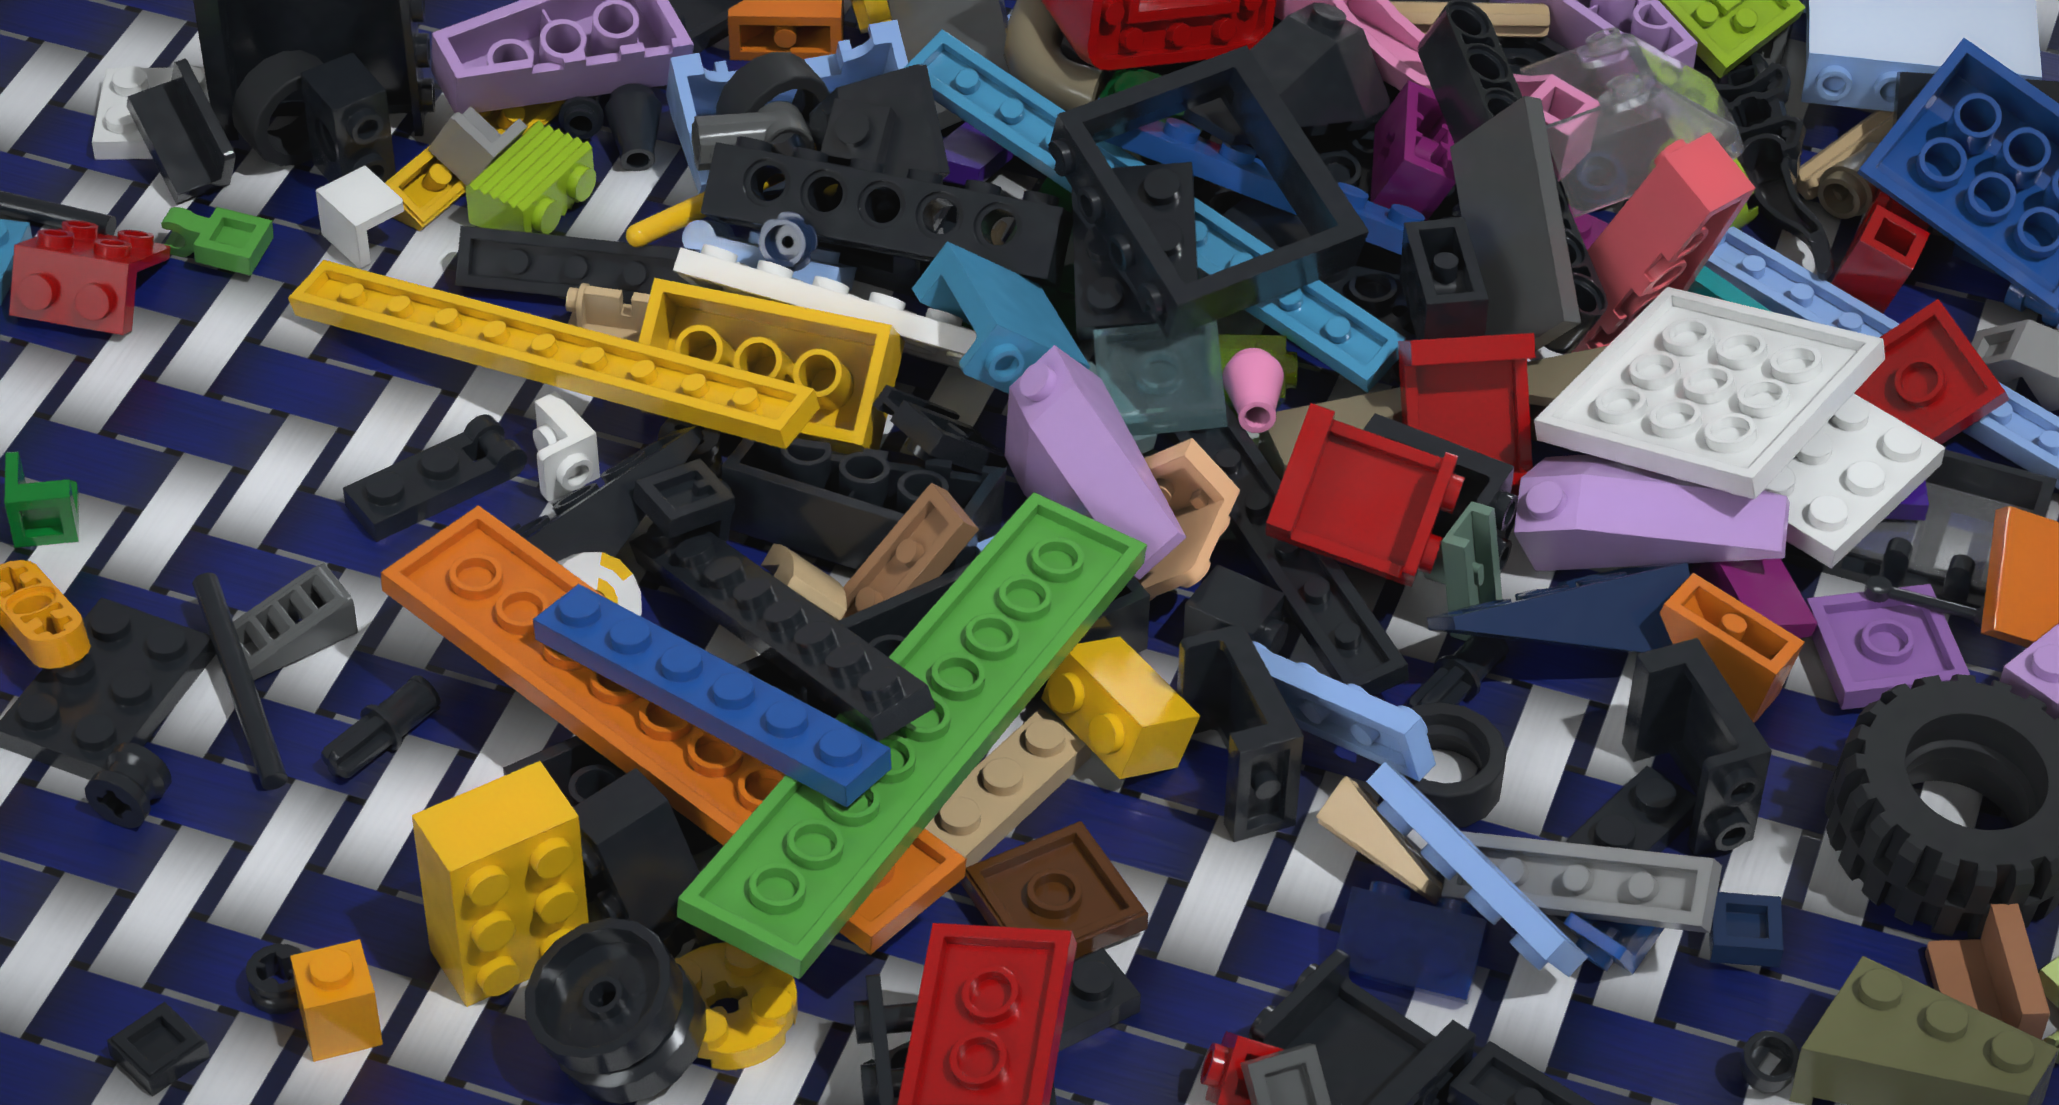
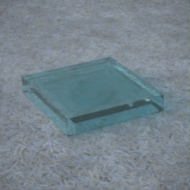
[1093,320,1227,436]

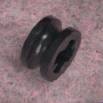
[245,944,303,1014]

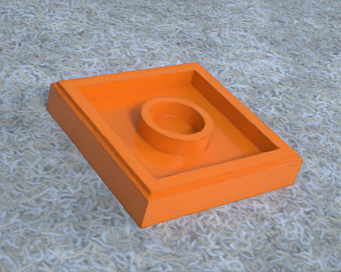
[1981,506,2059,648]

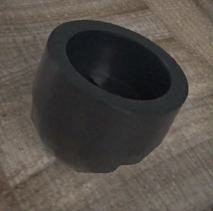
[1740,1031,1800,1094]

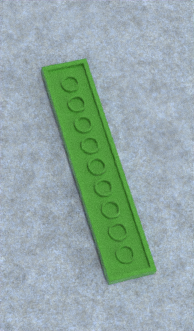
[677,492,1147,979]

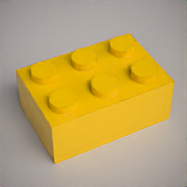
[412,761,589,1007]

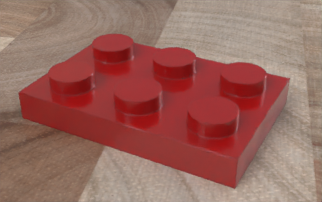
[897,923,1077,1105]

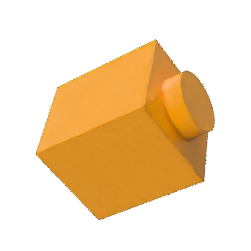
[290,939,383,1062]

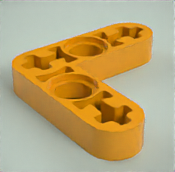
[0,560,91,669]

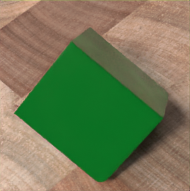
[4,451,79,548]

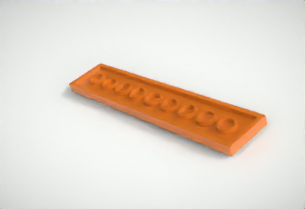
[381,505,967,955]

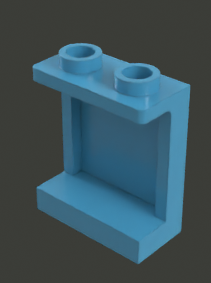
[912,241,1090,394]

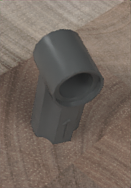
[691,101,815,174]

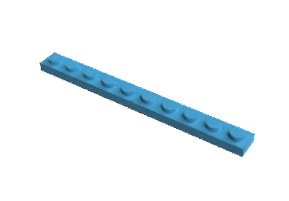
[904,29,1406,393]

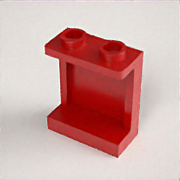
[1398,333,1536,496]
[1266,403,1465,587]

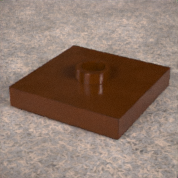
[961,821,1148,960]

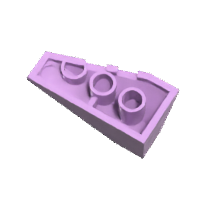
[1514,454,1790,571]

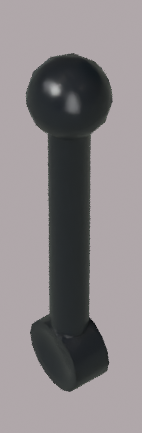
[1864,575,1984,629]

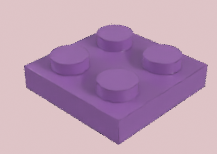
[1806,584,1970,710]

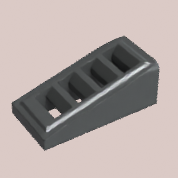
[233,563,358,680]

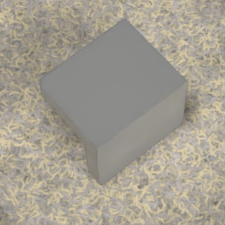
[428,106,528,186]

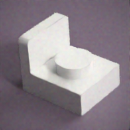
[533,391,600,502]

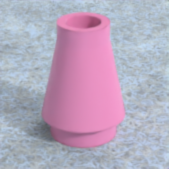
[1222,348,1284,433]

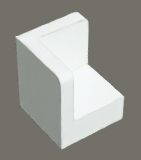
[316,166,404,269]

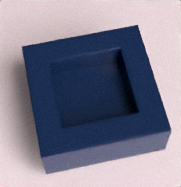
[1709,892,1783,968]

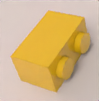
[1041,636,1200,779]

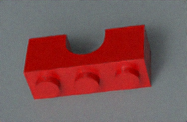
[1831,189,1930,314]

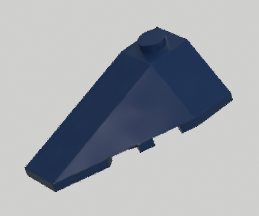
[1427,562,1690,653]

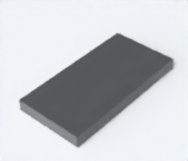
[889,0,1009,130]
[1450,96,1581,351]

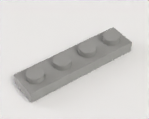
[1441,831,1722,933]

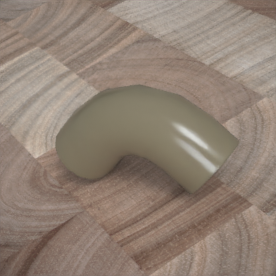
[1003,0,1108,111]

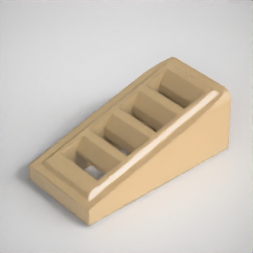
[1316,776,1445,905]

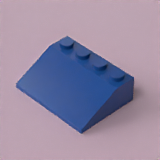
[1857,37,2059,313]

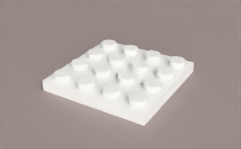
[1534,287,1885,499]

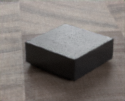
[107,1002,210,1097]

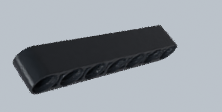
[1417,0,1608,354]

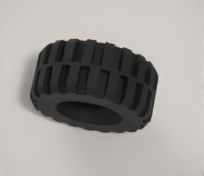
[1825,674,2059,938]

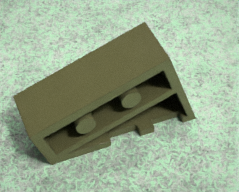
[1789,956,2059,1105]

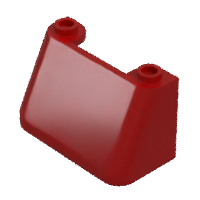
[1041,0,1276,71]

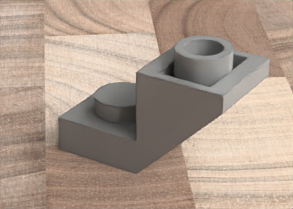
[1971,319,2059,411]

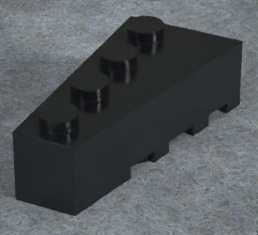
[721,438,1006,576]

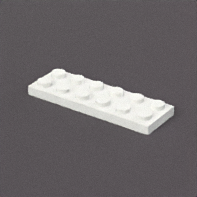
[673,244,977,370]

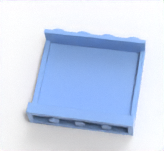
[1801,0,2042,112]

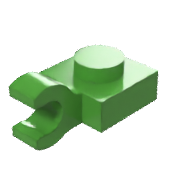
[161,207,274,276]

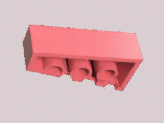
[1572,132,1755,353]

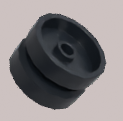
[525,918,707,1104]

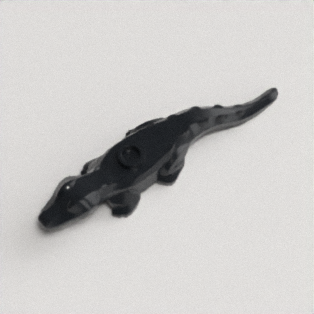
[1700,51,1834,280]

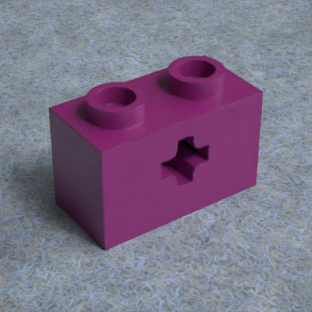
[1370,80,1456,221]

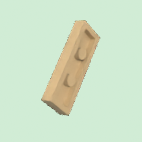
[925,708,1091,867]

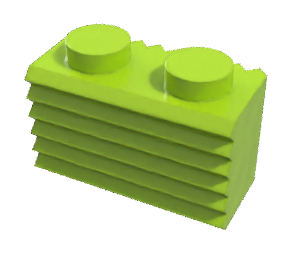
[465,120,596,234]

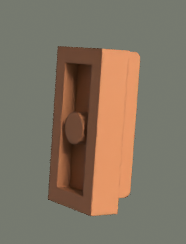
[1925,903,2050,1040]

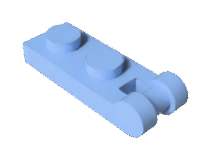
[682,220,857,291]

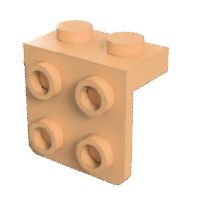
[1134,438,1240,601]

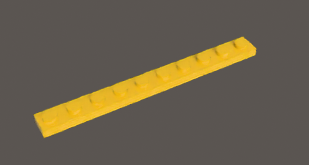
[288,260,820,449]

